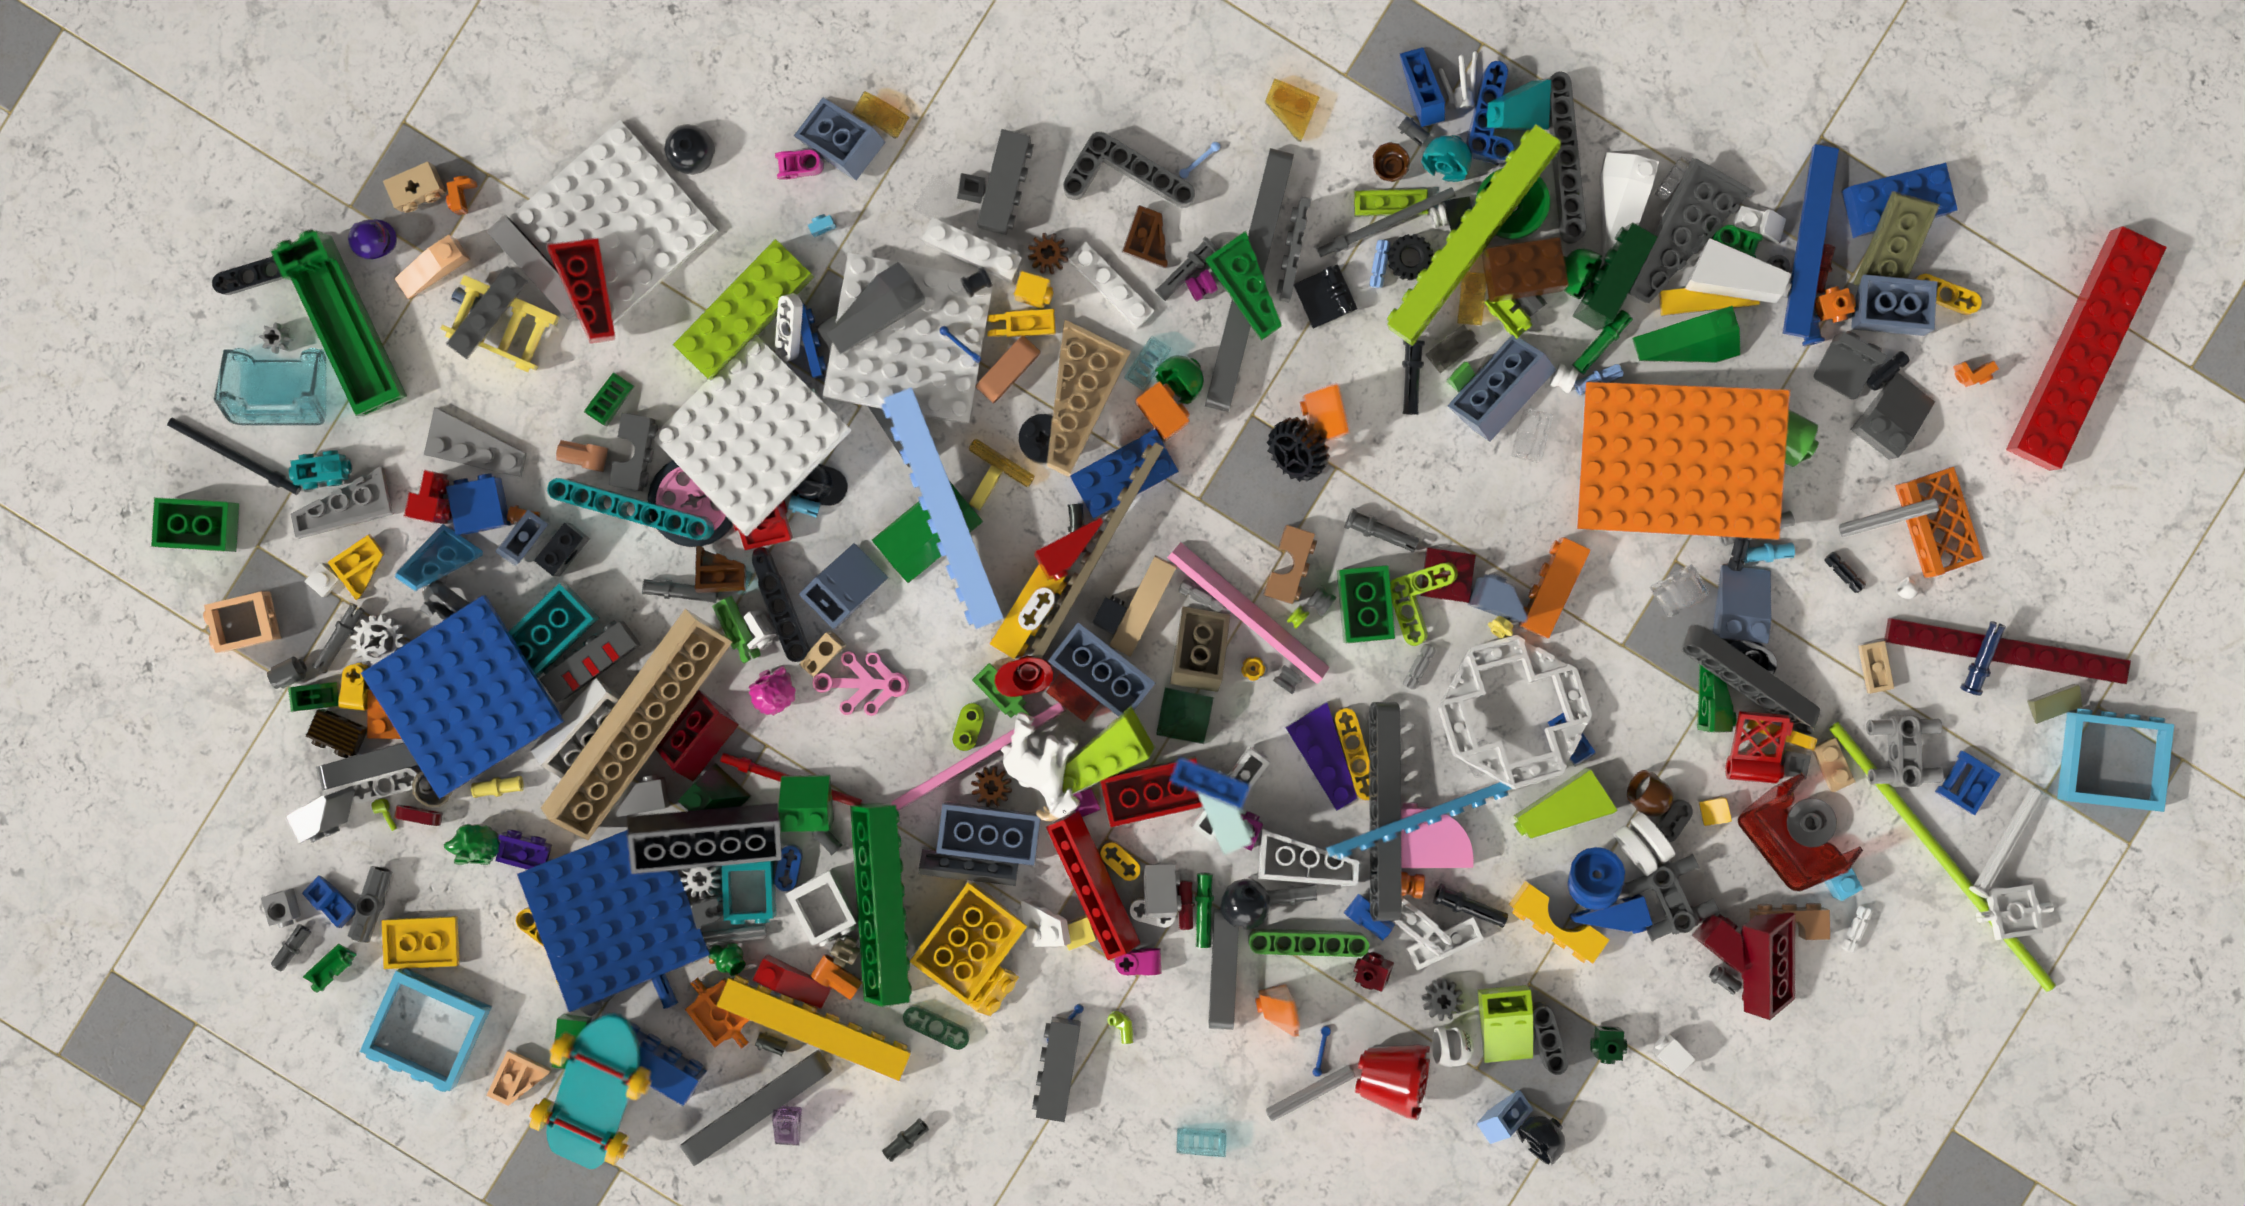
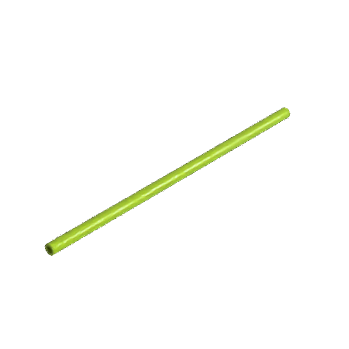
[1829,722,2056,992]

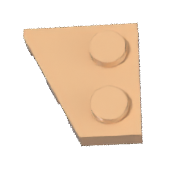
[486,1049,552,1106]

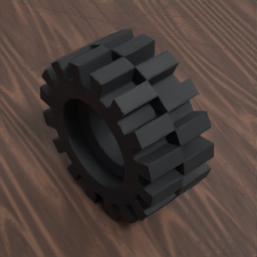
[1388,234,1433,281]

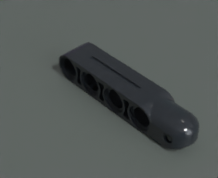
[752,547,810,662]

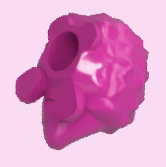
[749,666,796,715]

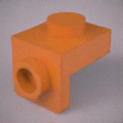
[446,176,478,215]
[1953,361,1999,387]

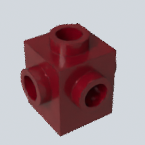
[1353,952,1394,992]

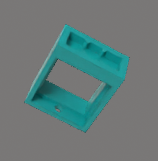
[722,861,776,925]

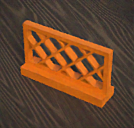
[1895,467,1983,578]

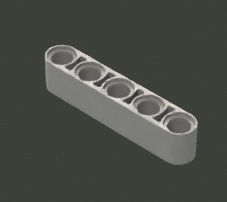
[487,215,576,320]

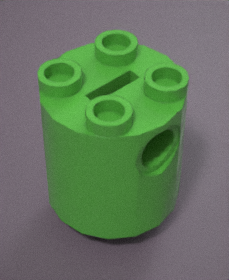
[1785,409,1819,467]

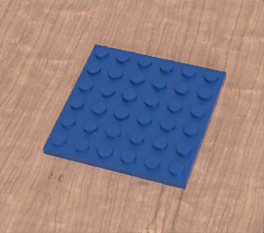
[361,595,564,799]
[517,830,710,1012]

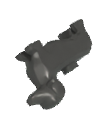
[420,575,470,620]

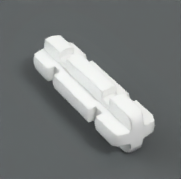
[1842,905,1873,953]

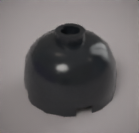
[664,124,715,175]
[1220,879,1270,930]
[1516,1116,1565,1165]

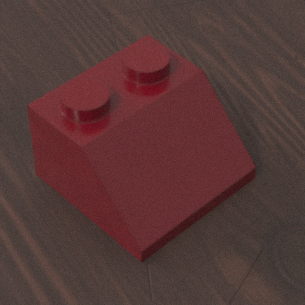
[1692,914,1745,974]

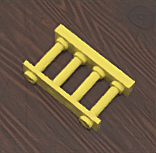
[440,275,560,372]

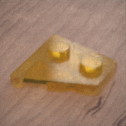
[1265,78,1320,142]

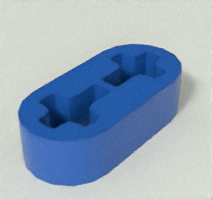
[775,845,803,891]

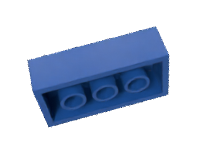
[1841,163,1958,238]
[629,1021,707,1106]

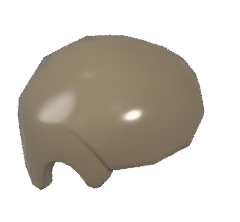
[412,771,453,807]

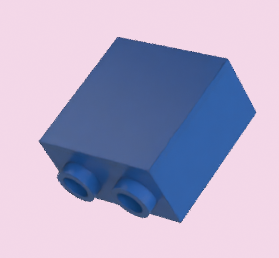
[446,473,511,535]

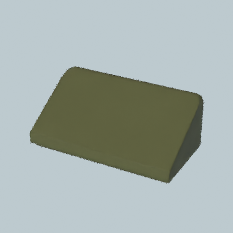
[2027,684,2082,724]

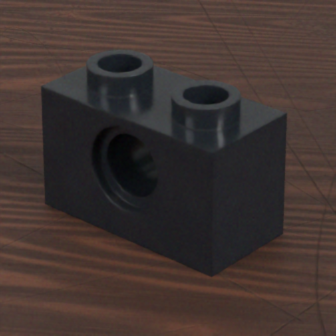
[534,522,590,577]

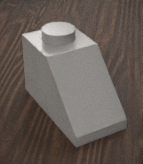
[616,774,670,817]

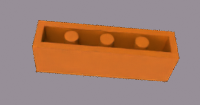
[1518,537,1591,639]

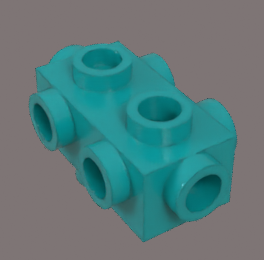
[289,450,352,490]

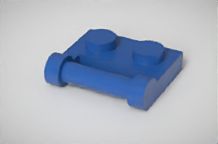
[1935,750,2001,815]

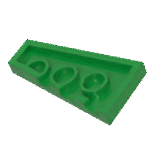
[1205,231,1282,341]

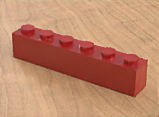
[1046,811,1141,960]

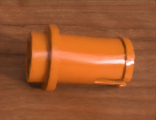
[507,505,540,524]

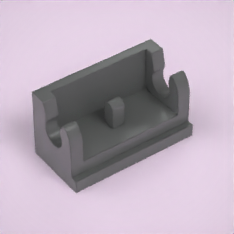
[690,893,723,929]

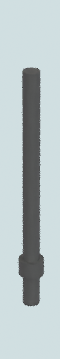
[1317,187,1456,258]

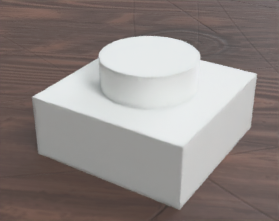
[304,563,341,598]

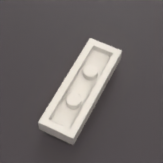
[1406,916,1484,971]

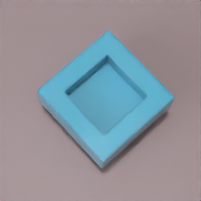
[808,214,837,238]

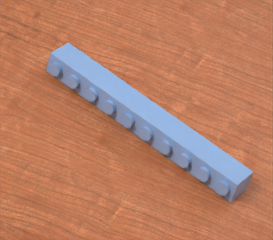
[881,387,1003,629]

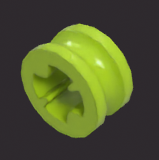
[1286,605,1310,629]

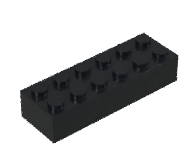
[627,803,782,874]

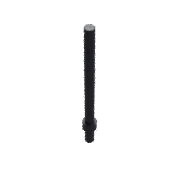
[167,417,301,495]

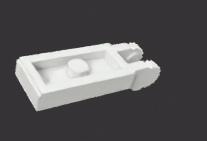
[1392,897,1453,957]

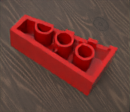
[548,238,615,344]

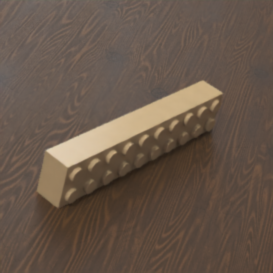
[541,609,732,841]

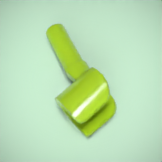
[371,798,397,831]

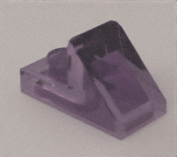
[772,1106,802,1146]

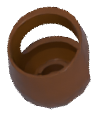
[1627,770,1674,817]

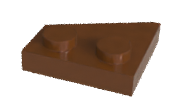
[695,546,746,593]

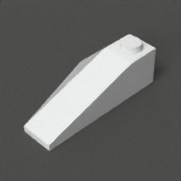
[1599,152,1659,255]

